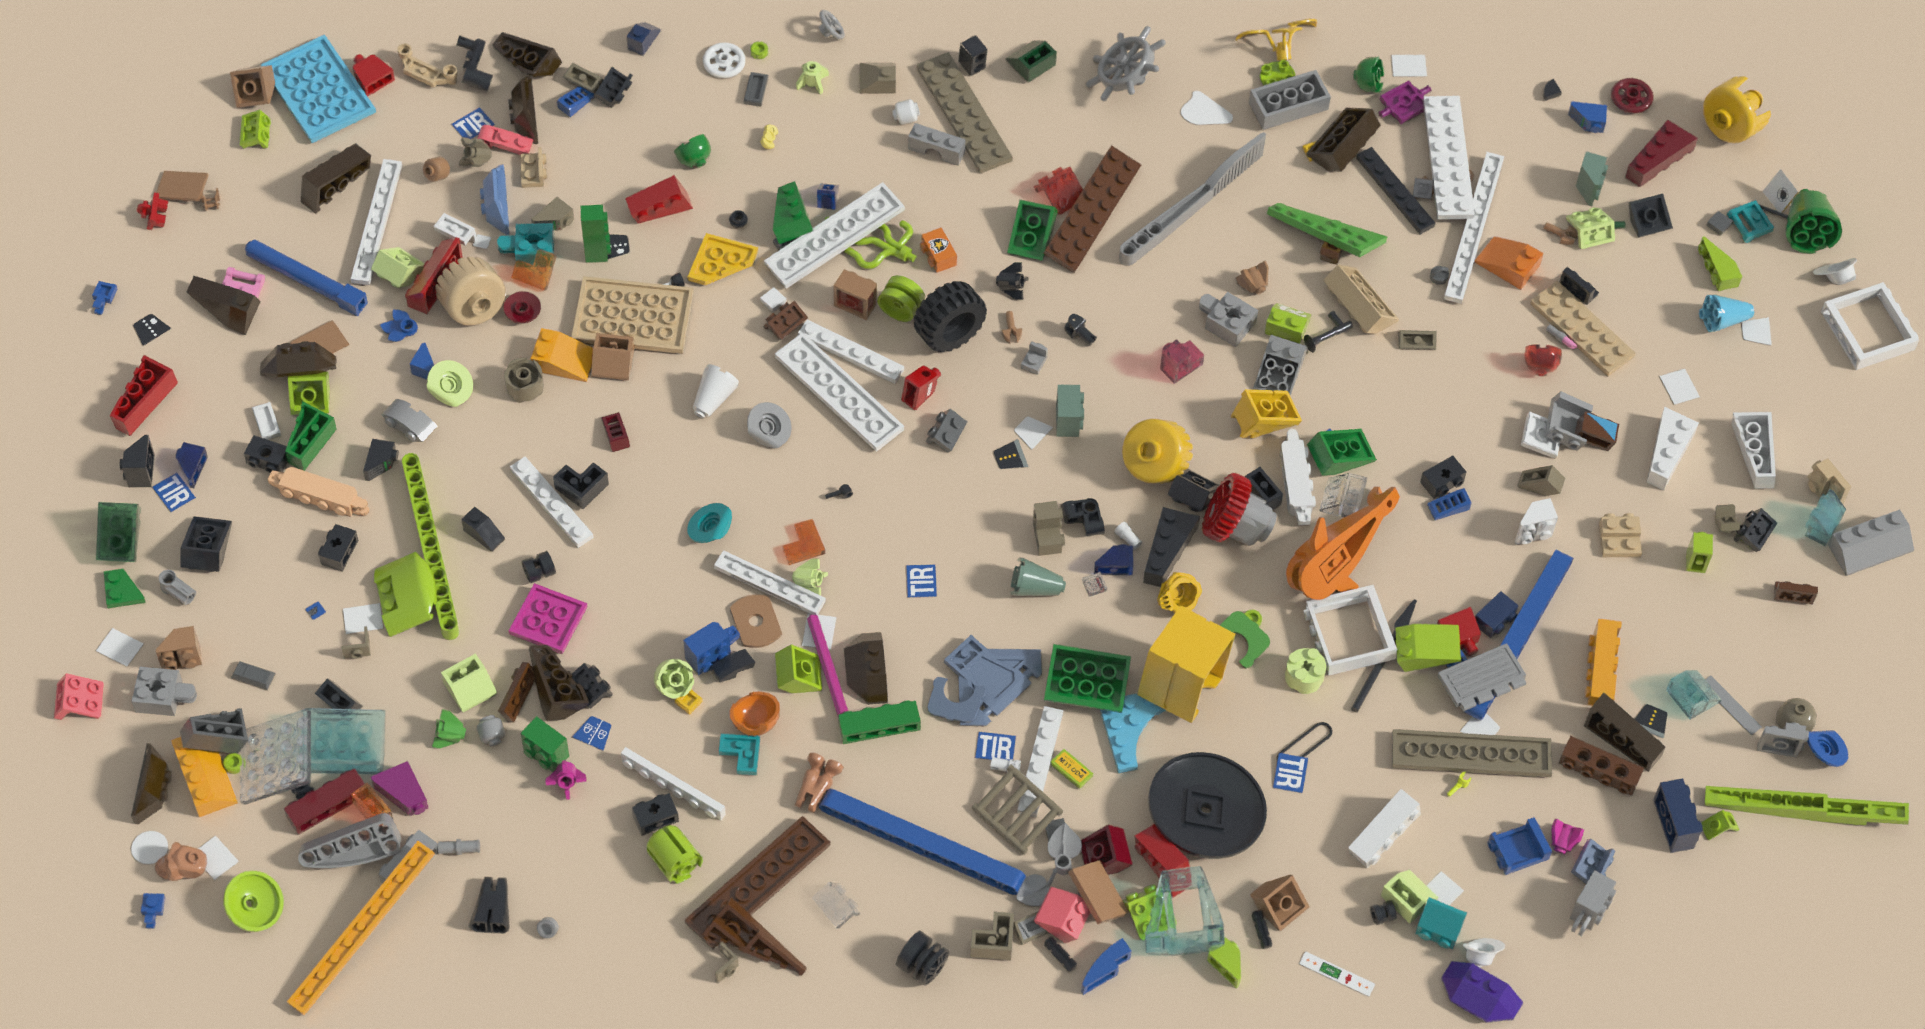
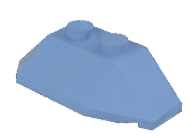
[480,164,510,235]

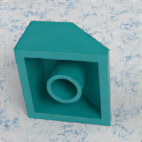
[1415,897,1467,950]

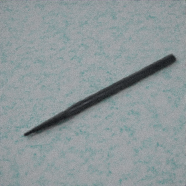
[1351,599,1417,712]

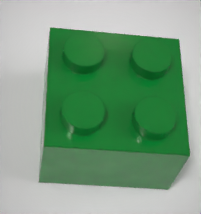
[521,716,569,772]

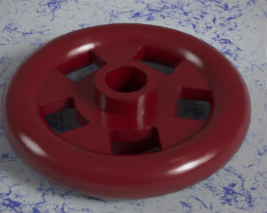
[1611,78,1654,114]

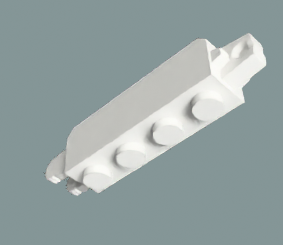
[1279,429,1316,525]

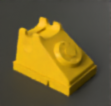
[1231,389,1302,438]

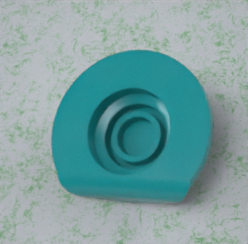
[687,503,732,543]

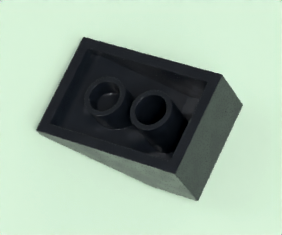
[180,516,232,572]

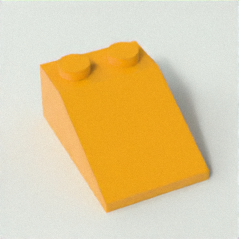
[531,328,593,382]

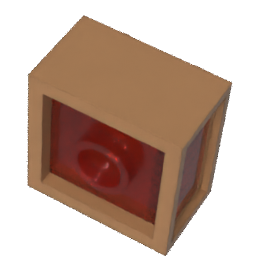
[833,269,877,320]

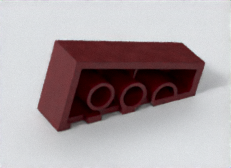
[1625,120,1698,187]

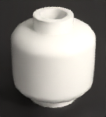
[892,99,920,125]

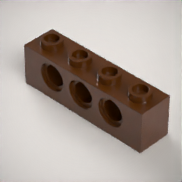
[1559,736,1644,796]

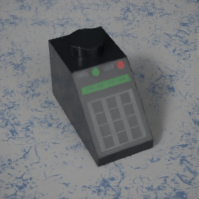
[363,439,399,481]

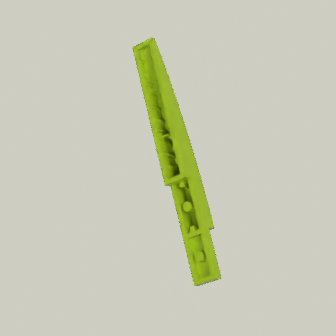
[1705,786,1909,825]

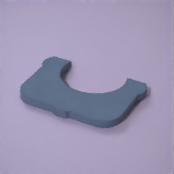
[928,676,986,723]

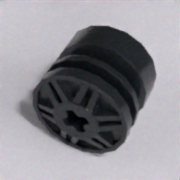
[896,930,950,986]

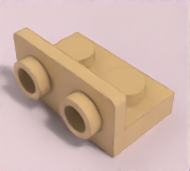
[521,147,547,188]

